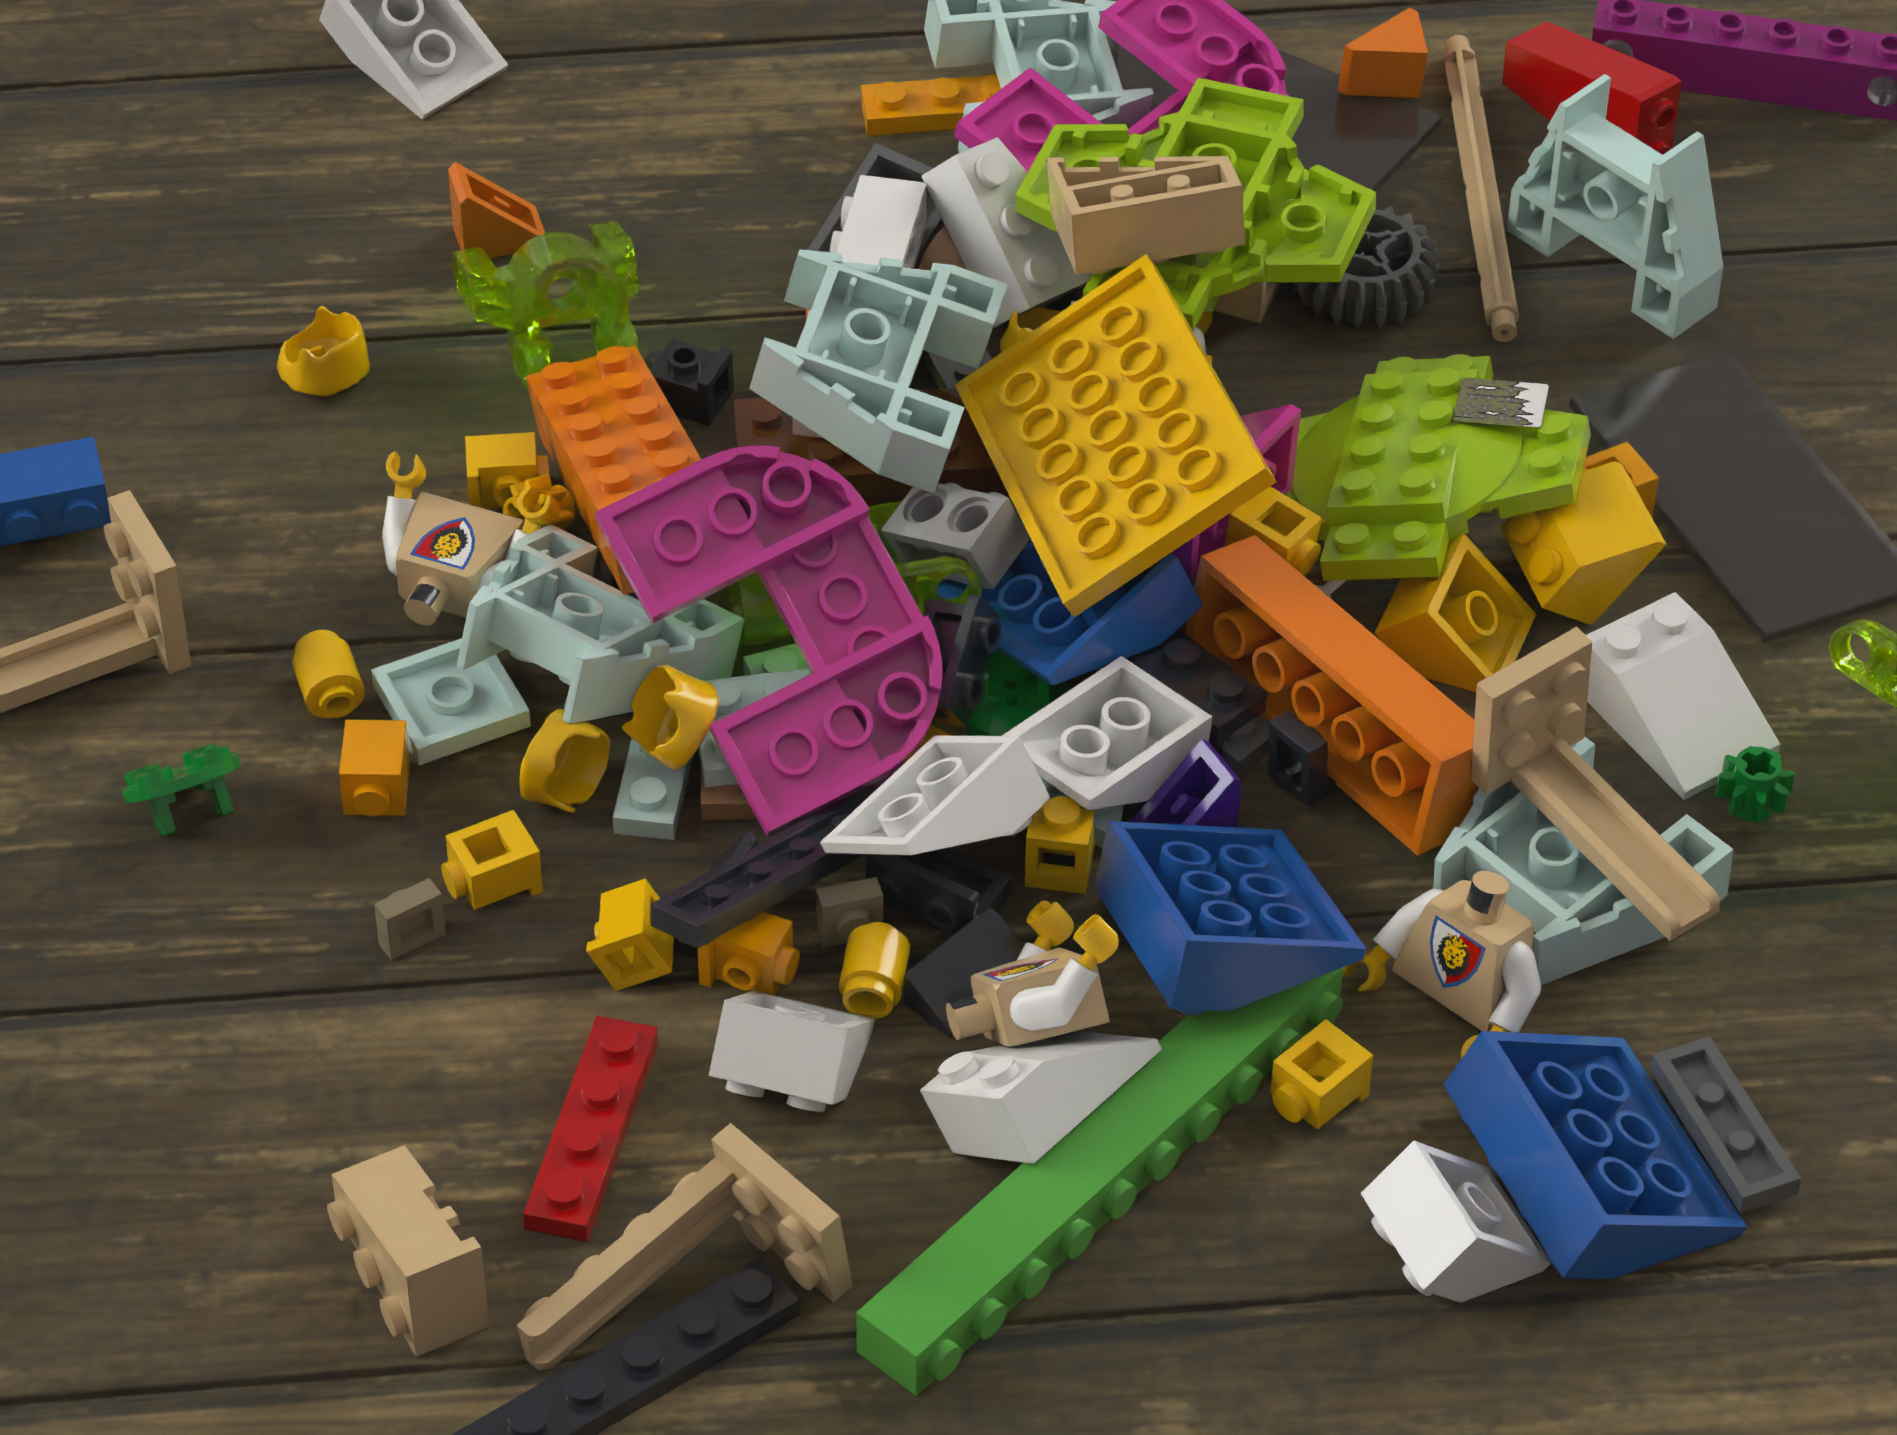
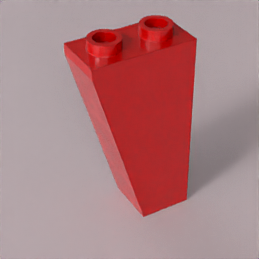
[1502,22,1682,155]

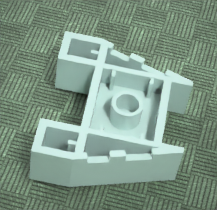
[924,0,1154,153]
[1507,74,1723,339]
[749,249,1008,494]
[456,524,745,724]
[1433,736,1733,985]

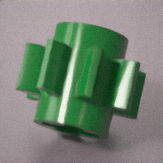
[1715,746,1795,822]

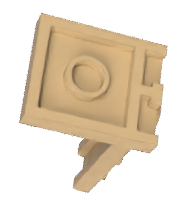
[0,490,191,713]
[1471,627,1720,941]
[516,1123,853,1371]

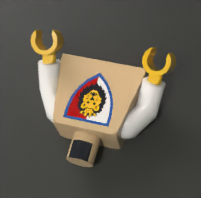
[382,451,560,626]
[1342,871,1541,1058]
[946,901,1119,1047]

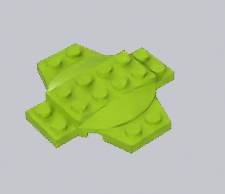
[1015,78,1376,331]
[1286,354,1591,581]

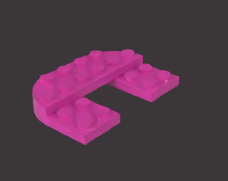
[954,0,1289,172]
[595,446,942,837]

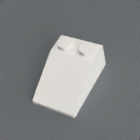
[319,0,508,120]
[1586,592,1780,800]
[1002,656,1212,810]
[820,736,1050,855]
[920,1031,1162,1164]

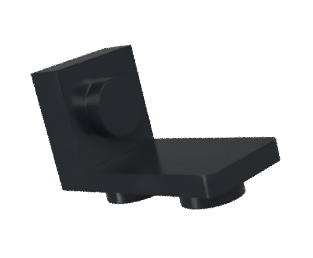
[1268,711,1374,807]

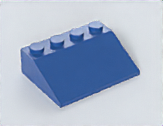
[908,495,1203,686]
[1094,821,1366,1015]
[1443,1031,1747,1279]

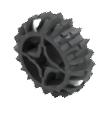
[1291,206,1439,330]

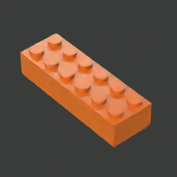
[526,345,702,595]
[1185,535,1479,856]

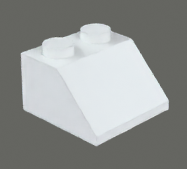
[709,991,875,1112]
[1360,1141,1551,1303]

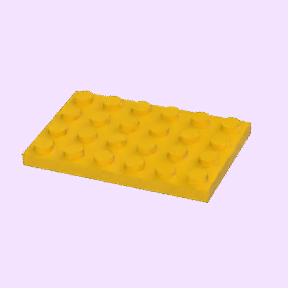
[955,254,1277,617]

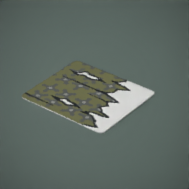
[1453,378,1549,427]

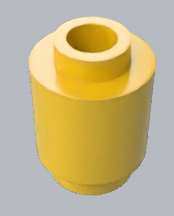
[292,630,365,719]
[839,922,910,1019]

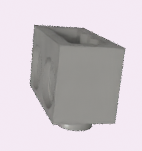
[881,483,1030,590]

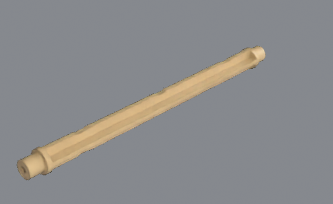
[1444,35,1519,342]

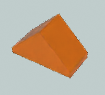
[1337,8,1428,98]
[448,162,548,263]

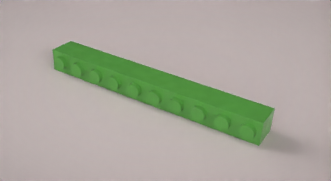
[856,968,1343,1396]

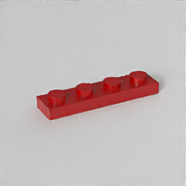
[523,1015,659,1242]

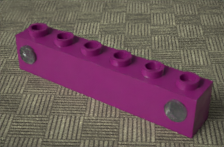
[1592,0,1897,121]

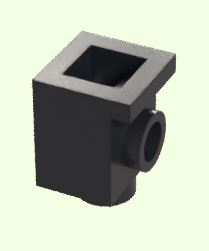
[645,338,734,426]

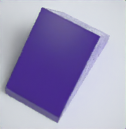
[1130,739,1241,828]

